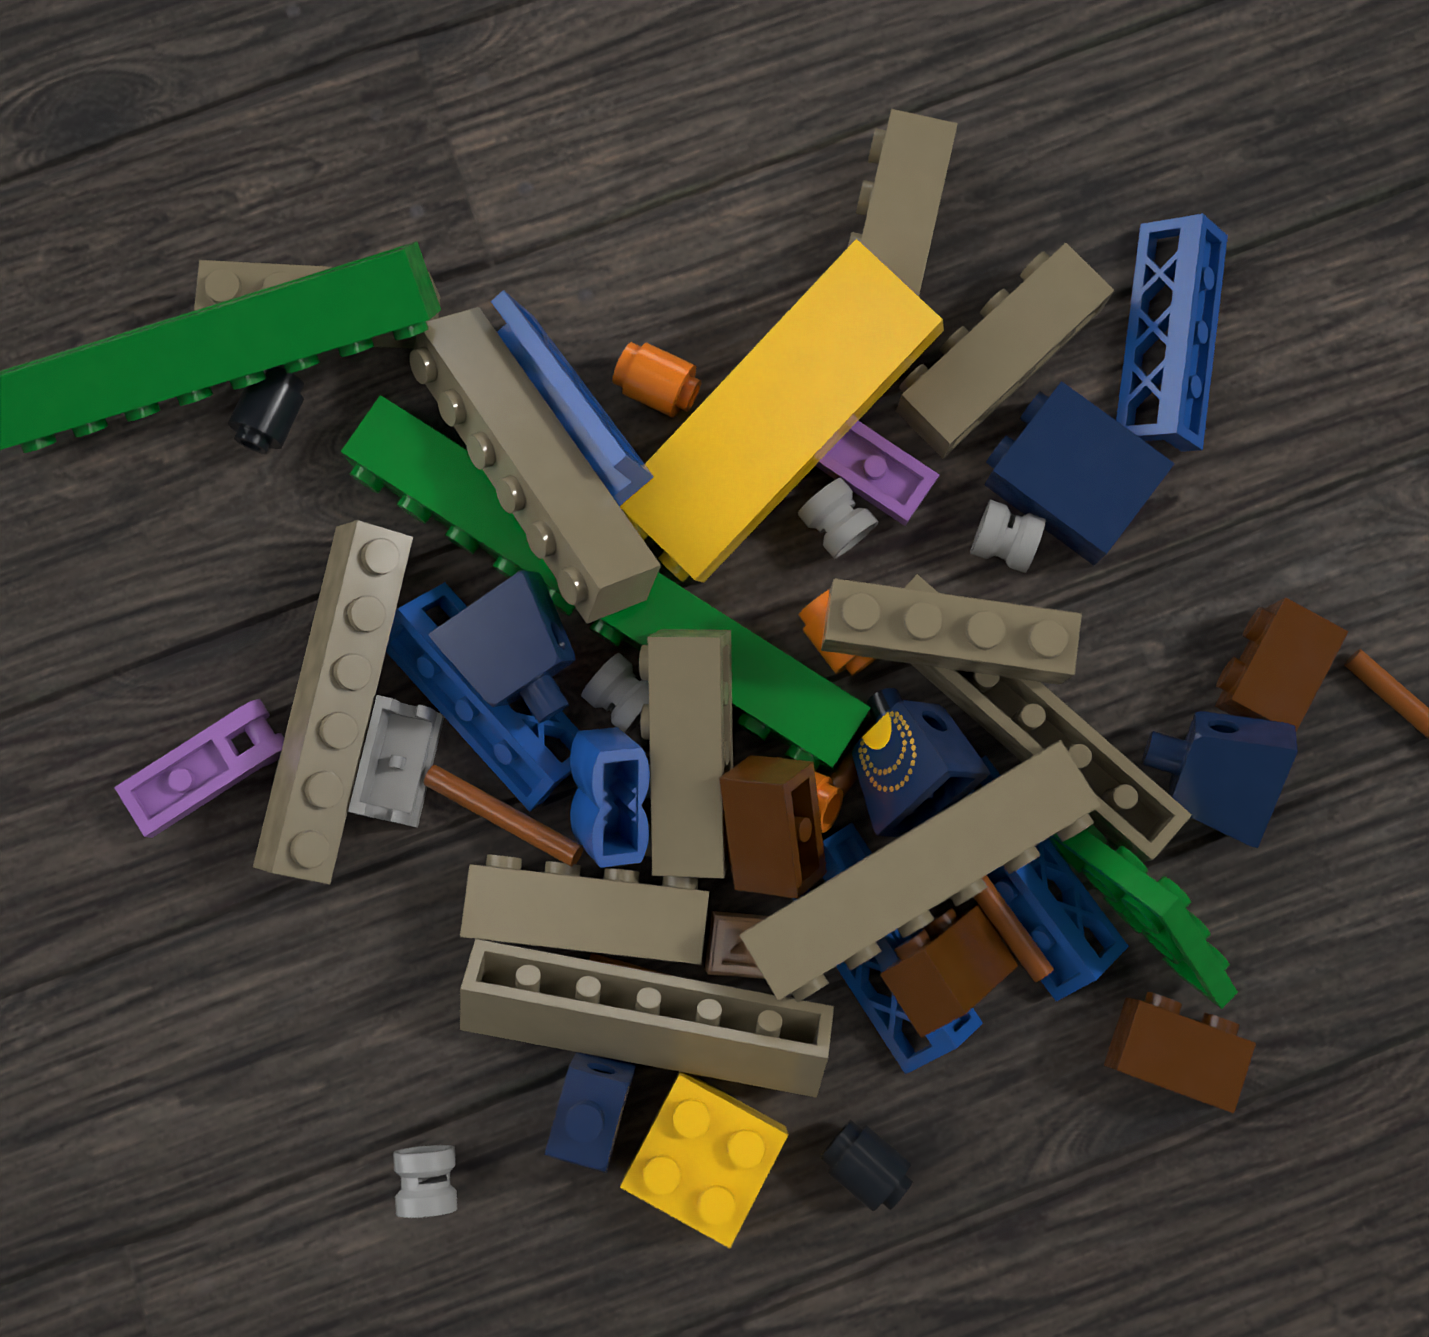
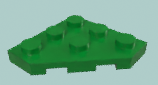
[1048,824,1238,1009]

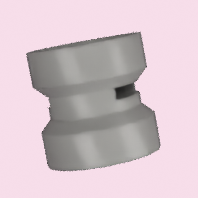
[798,478,878,559]
[970,500,1046,573]
[581,653,649,734]
[393,1145,458,1218]

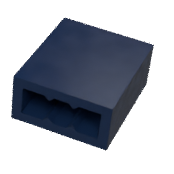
[984,381,1175,566]

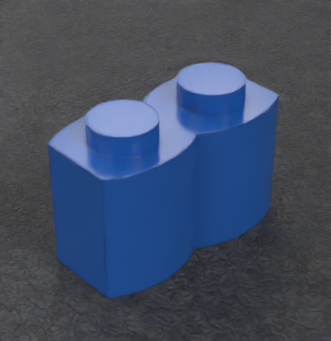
[570,727,650,868]

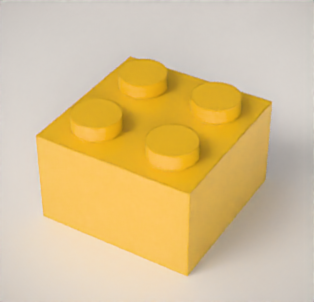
[620,1072,788,1248]

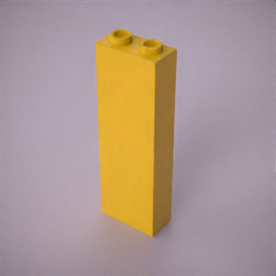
[620,239,944,583]

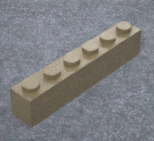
[410,307,661,623]
[253,520,413,884]
[905,574,1192,862]
[739,740,1101,1002]
[460,939,834,1098]

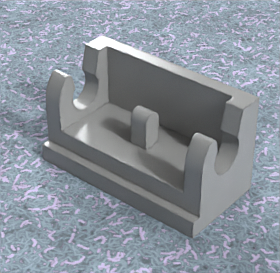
[348,695,444,828]

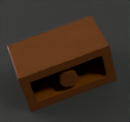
[1215,597,1349,732]
[719,755,827,899]
[880,905,1019,1038]
[1104,991,1256,1114]

